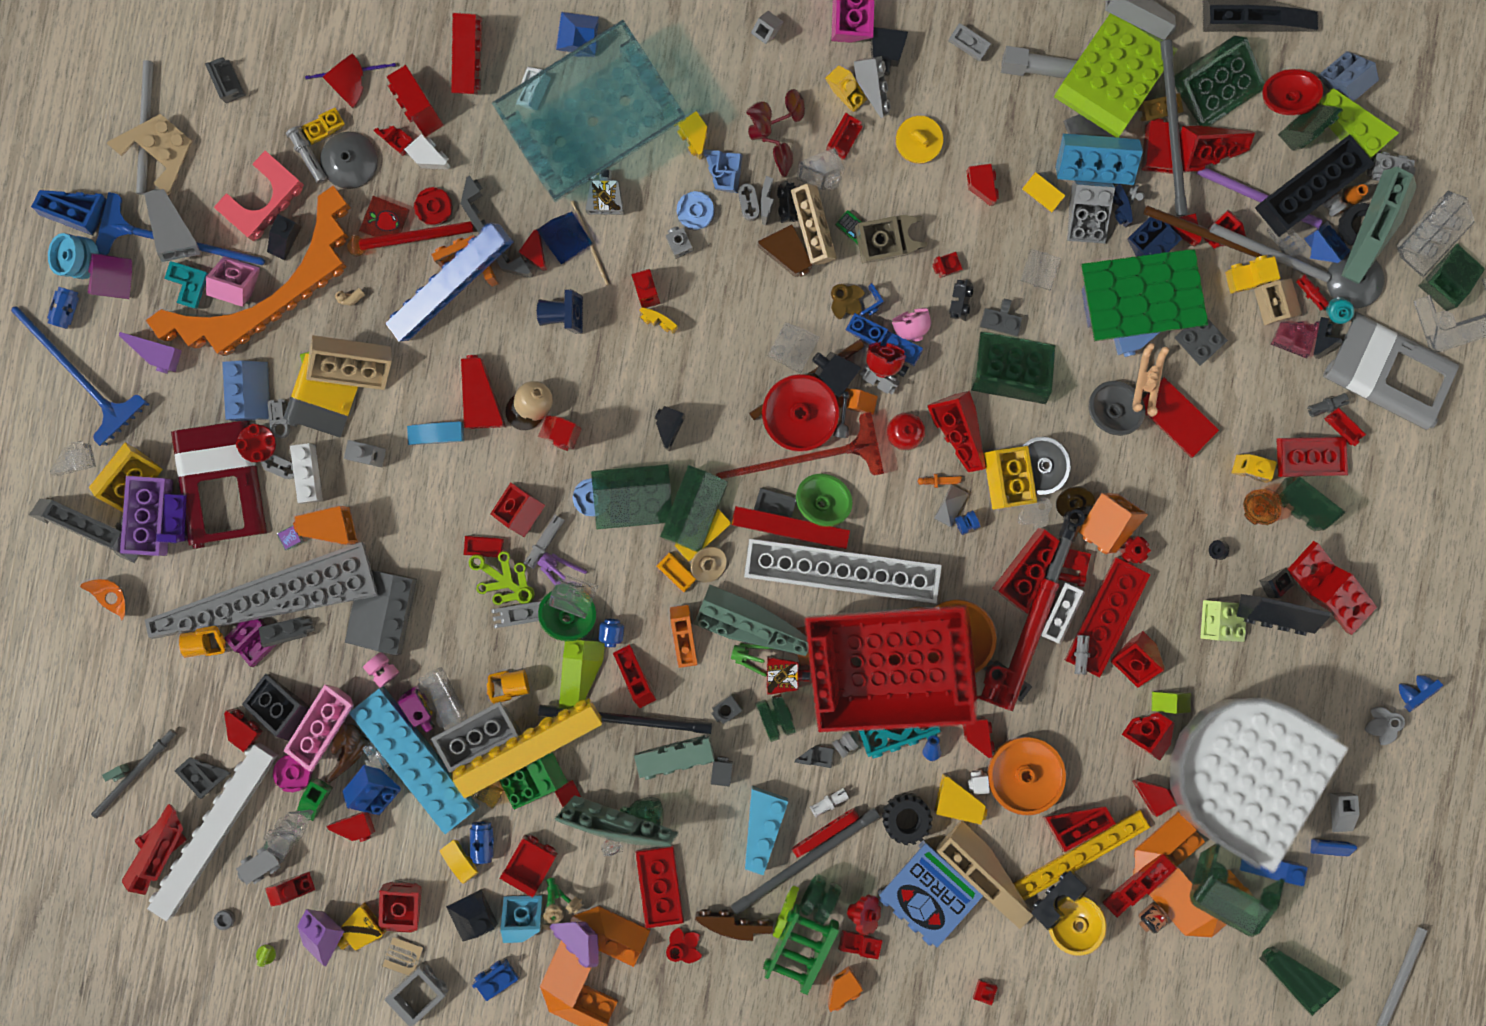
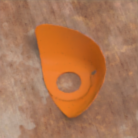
[80,579,125,621]

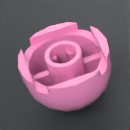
[892,308,931,342]

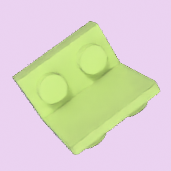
[1200,600,1246,642]

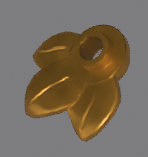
[831,284,865,320]

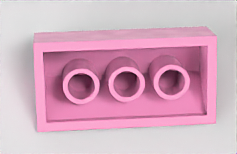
[283,685,353,772]

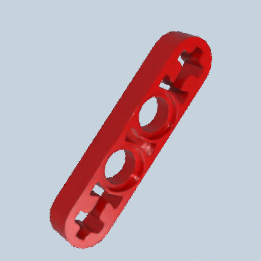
[791,808,859,858]

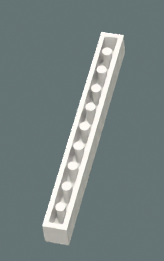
[147,743,279,922]

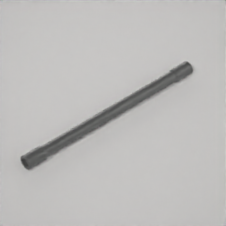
[1160,40,1188,216]
[731,807,880,915]

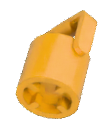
[179,626,226,658]
[486,669,530,703]

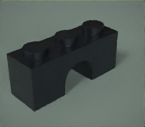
[1031,871,1091,930]

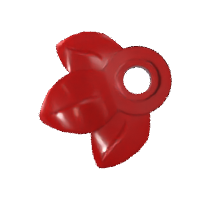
[666,927,702,964]

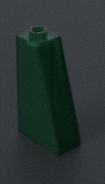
[1259,946,1340,1016]

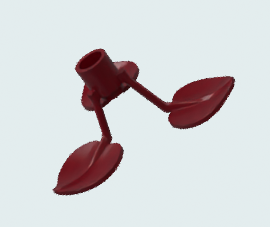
[746,89,805,178]

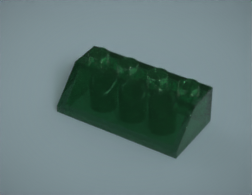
[660,465,728,552]

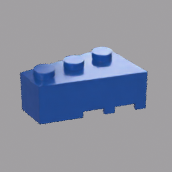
[31,190,107,236]

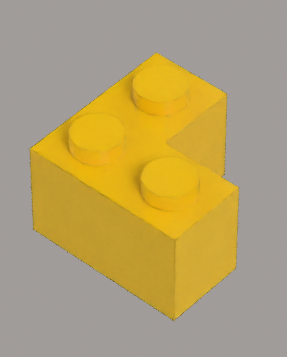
[1225,255,1280,294]

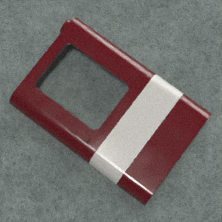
[171,420,267,549]

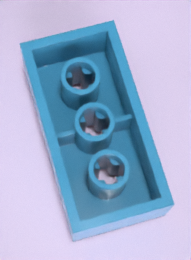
[1055,133,1143,185]

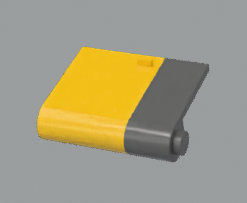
[283,353,358,438]

